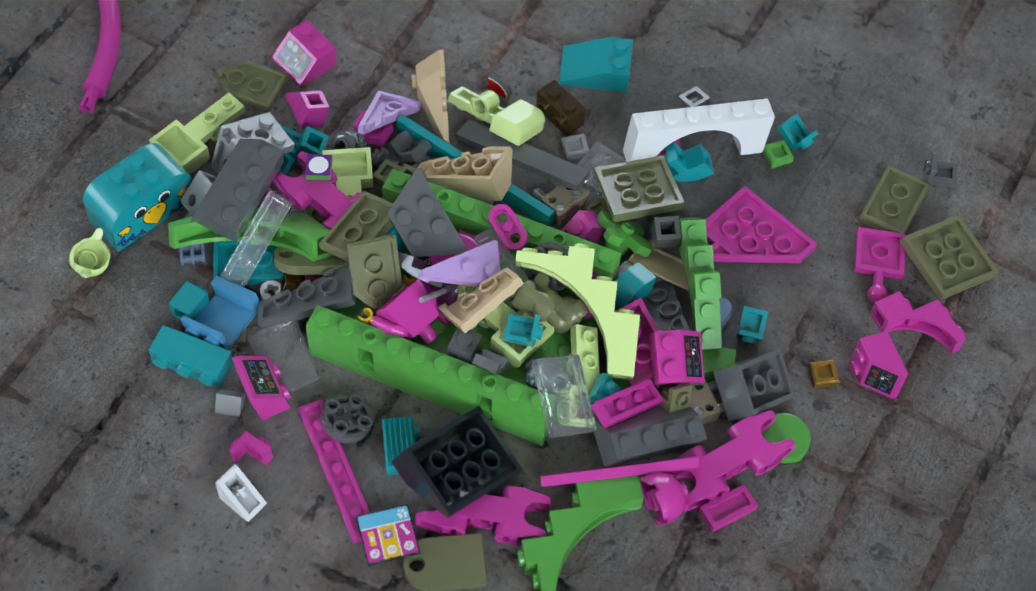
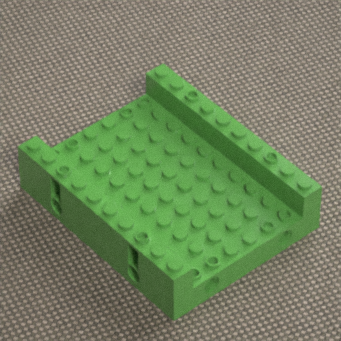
[306,169,621,446]

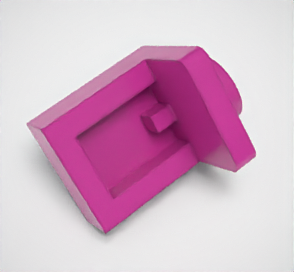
[353,110,394,146]
[230,431,273,466]

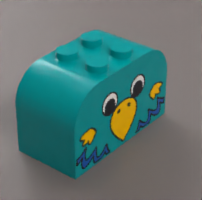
[83,143,193,252]

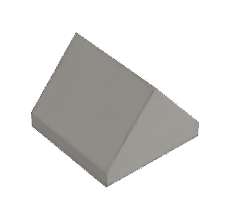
[215,389,246,417]

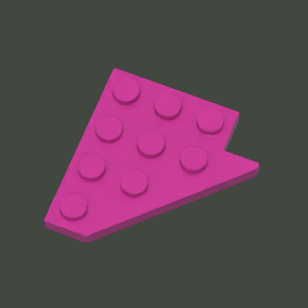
[706,186,817,263]

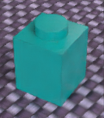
[169,281,210,320]

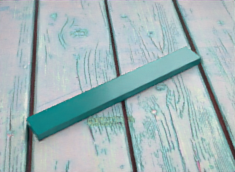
[397,114,554,227]

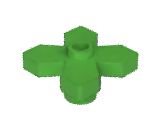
[596,210,652,257]

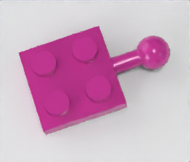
[854,227,906,303]

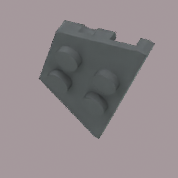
[387,168,468,258]

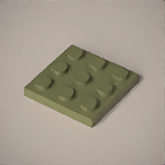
[594,155,685,222]
[900,215,999,301]

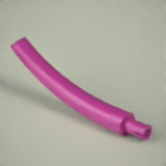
[79,0,121,114]

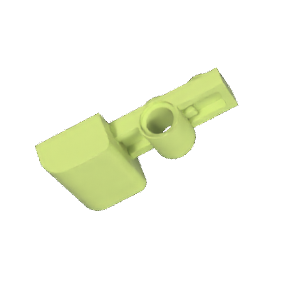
[448,87,545,146]
[149,93,246,175]
[322,147,373,198]
[452,285,554,368]
[555,324,600,430]

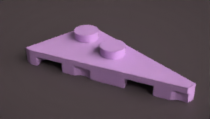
[358,91,421,134]
[418,240,500,287]

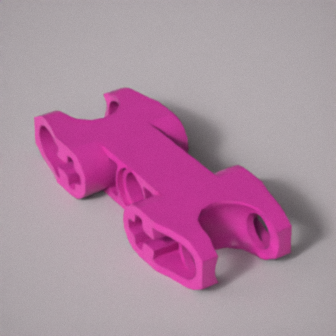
[273,152,361,230]
[667,410,795,511]
[415,486,551,546]

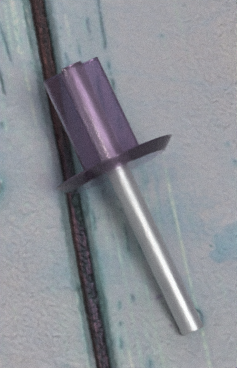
[419,283,459,306]

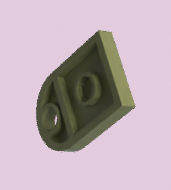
[274,247,347,275]
[403,533,487,591]

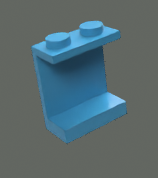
[181,276,259,350]

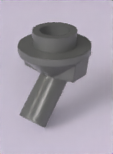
[371,146,401,169]

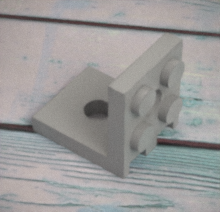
[211,112,295,175]

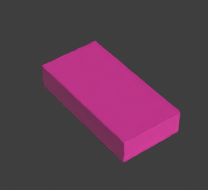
[699,484,758,532]

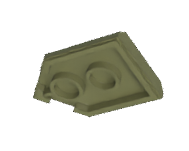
[215,61,288,111]
[346,235,402,311]

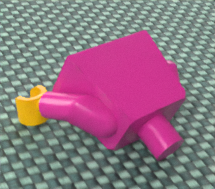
[358,274,439,344]

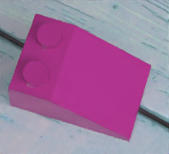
[594,298,659,386]

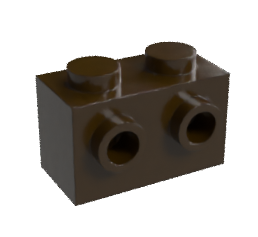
[536,79,586,137]

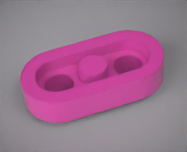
[489,204,528,251]

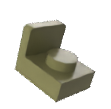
[657,383,692,413]

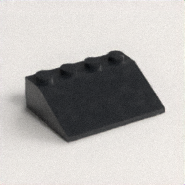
[391,406,523,518]

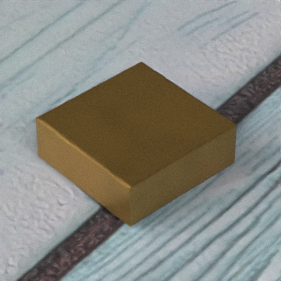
[808,360,840,388]

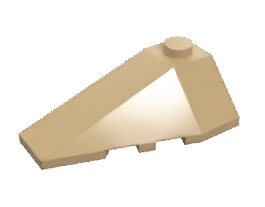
[412,50,449,144]
[417,147,513,201]

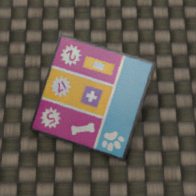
[356,504,420,566]

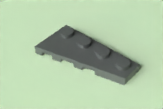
[642,276,690,331]

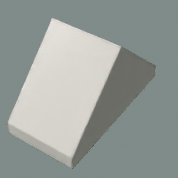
[215,464,267,522]

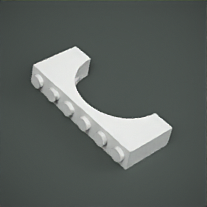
[623,99,775,162]

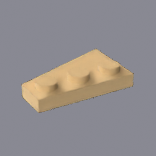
[437,268,524,333]

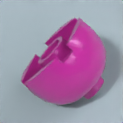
[640,472,688,526]

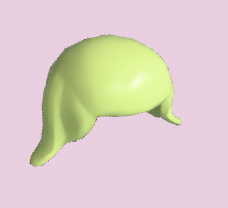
[69,228,111,278]

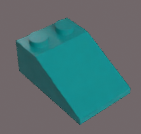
[559,37,633,93]

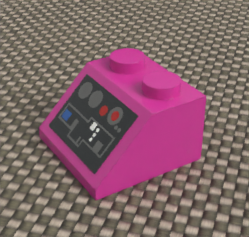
[272,20,337,88]
[649,330,705,386]
[849,331,908,399]
[232,356,291,421]

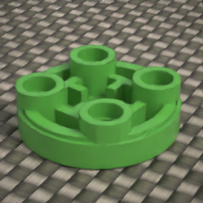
[762,413,811,463]

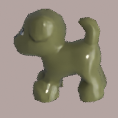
[512,272,587,334]

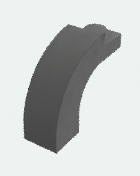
[645,212,682,249]

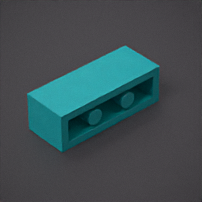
[149,325,234,388]

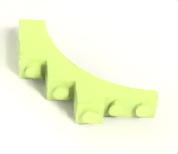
[516,243,640,380]

